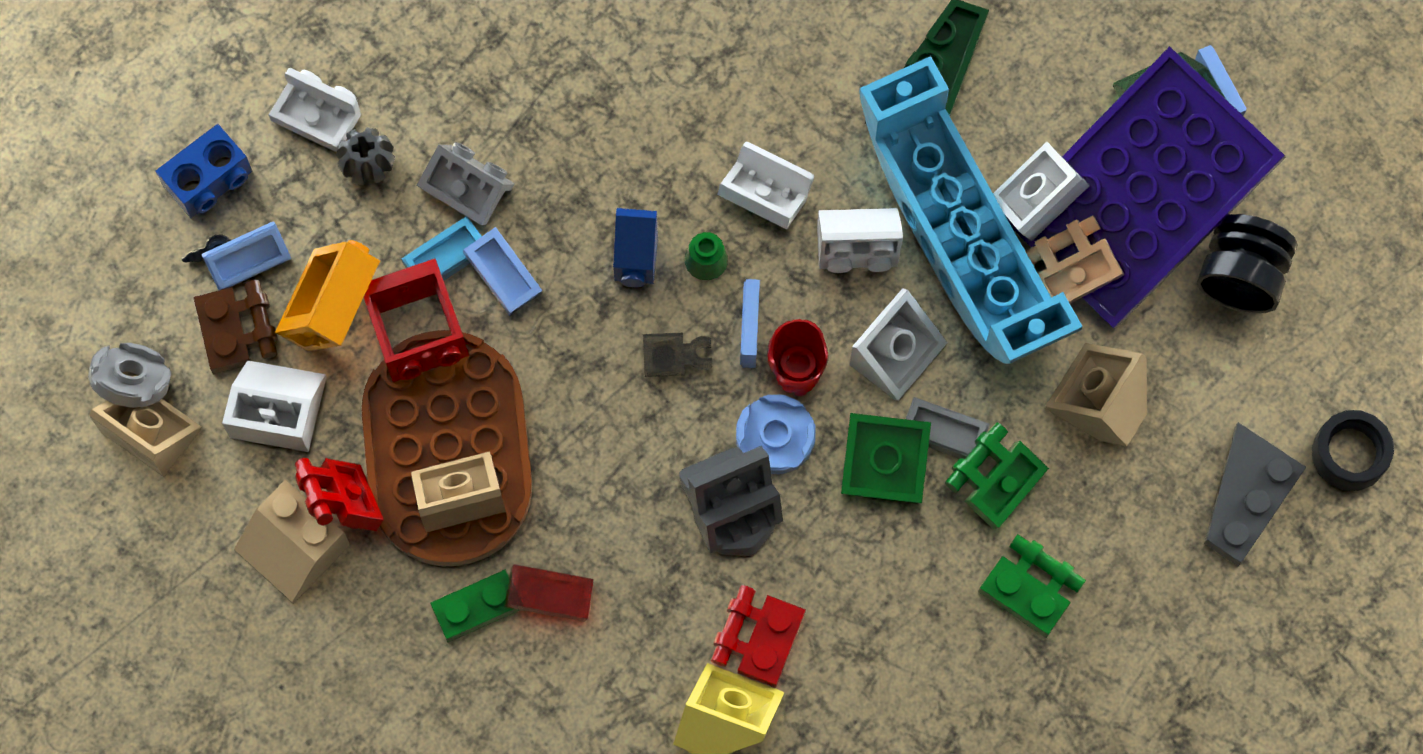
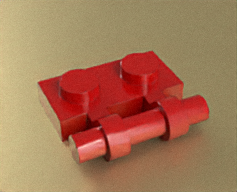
[295,458,384,531]
[711,585,806,688]

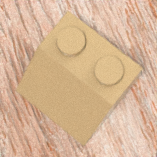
[234,479,350,604]

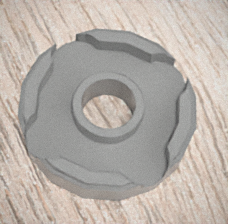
[88,343,171,408]

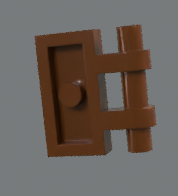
[193,280,278,375]

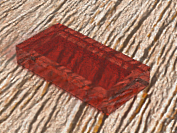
[505,564,594,622]

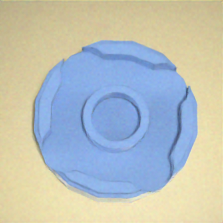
[736,395,816,474]

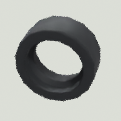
[1312,410,1394,491]

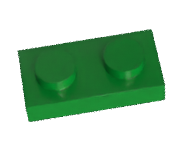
[430,569,523,643]

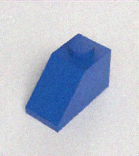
[613,208,658,287]

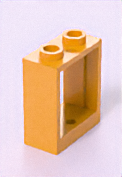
[275,240,380,351]

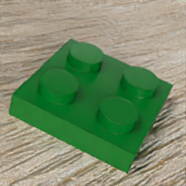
[841,413,931,503]

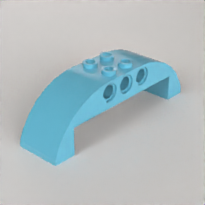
[859,56,1083,364]

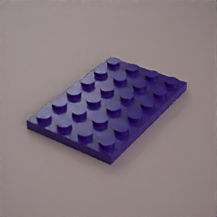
[1005,46,1286,329]

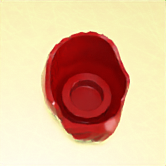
[767,319,829,397]

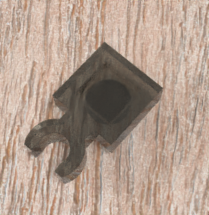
[643,333,712,377]

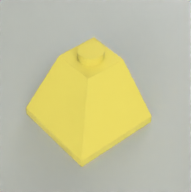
[673,663,784,754]

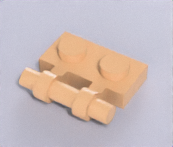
[1025,215,1124,303]

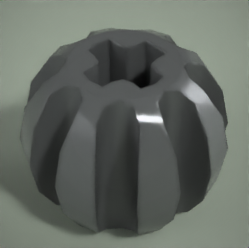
[336,127,395,186]

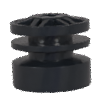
[1197,214,1298,313]

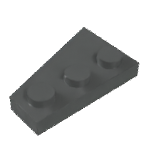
[1204,422,1306,567]

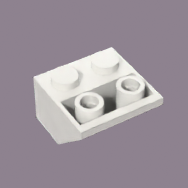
[817,208,903,273]
[222,360,327,452]

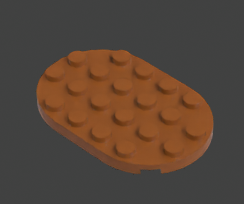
[362,330,532,566]

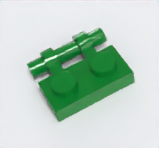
[945,422,1049,529]
[978,534,1086,638]

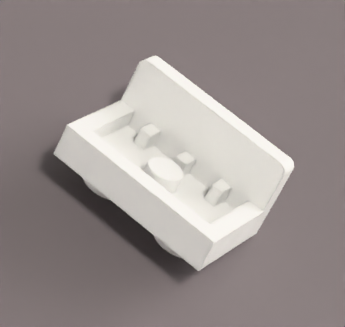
[269,68,361,152]
[717,142,814,229]

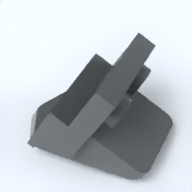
[679,446,783,556]

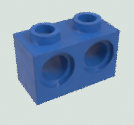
[155,124,253,219]

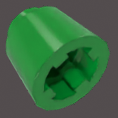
[684,232,728,280]

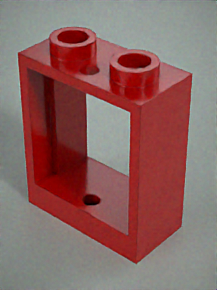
[363,258,470,382]

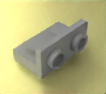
[416,142,514,225]

